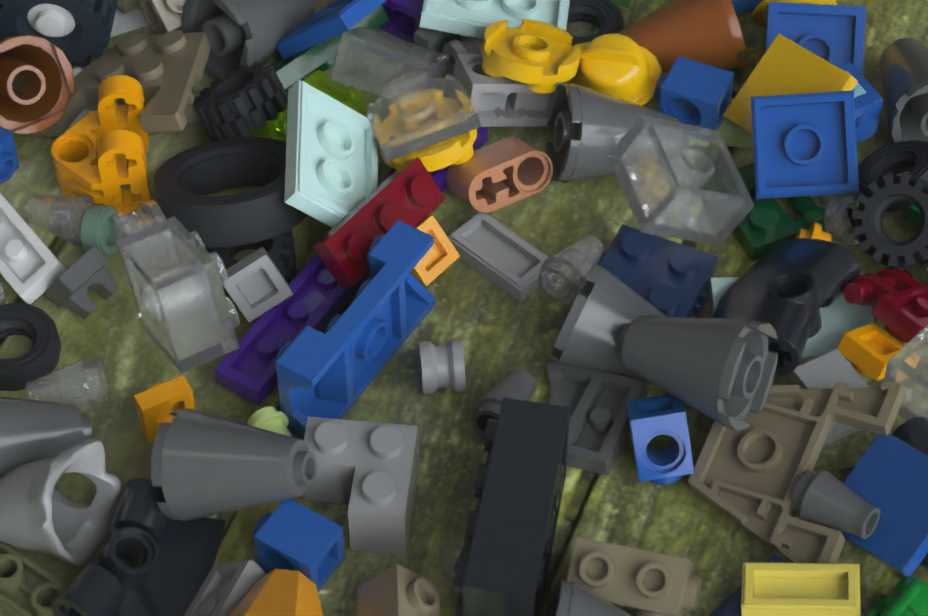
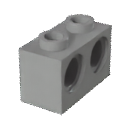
[449,54,566,127]

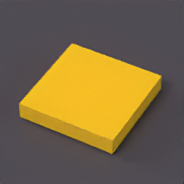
[723,33,858,135]

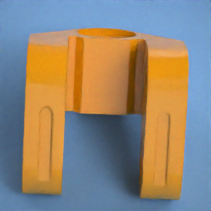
[51,75,150,216]

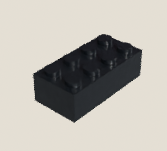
[453,398,570,616]

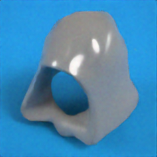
[0,438,121,566]

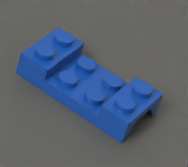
[275,220,436,439]

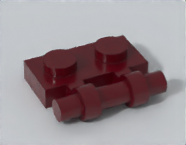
[843,267,928,344]

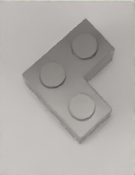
[303,417,420,556]

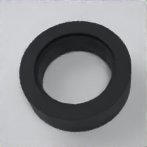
[154,137,307,247]

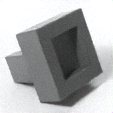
[45,246,119,319]

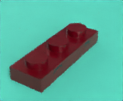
[313,157,446,288]

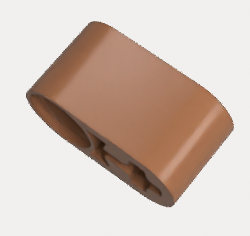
[446,137,553,213]

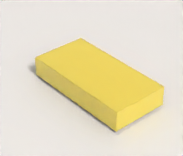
[741,562,861,616]

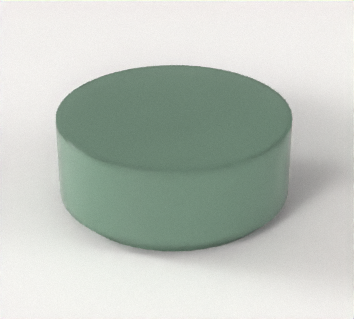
[80,205,122,257]

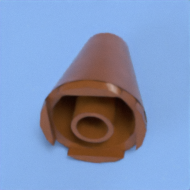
[618,0,748,74]
[0,34,75,134]

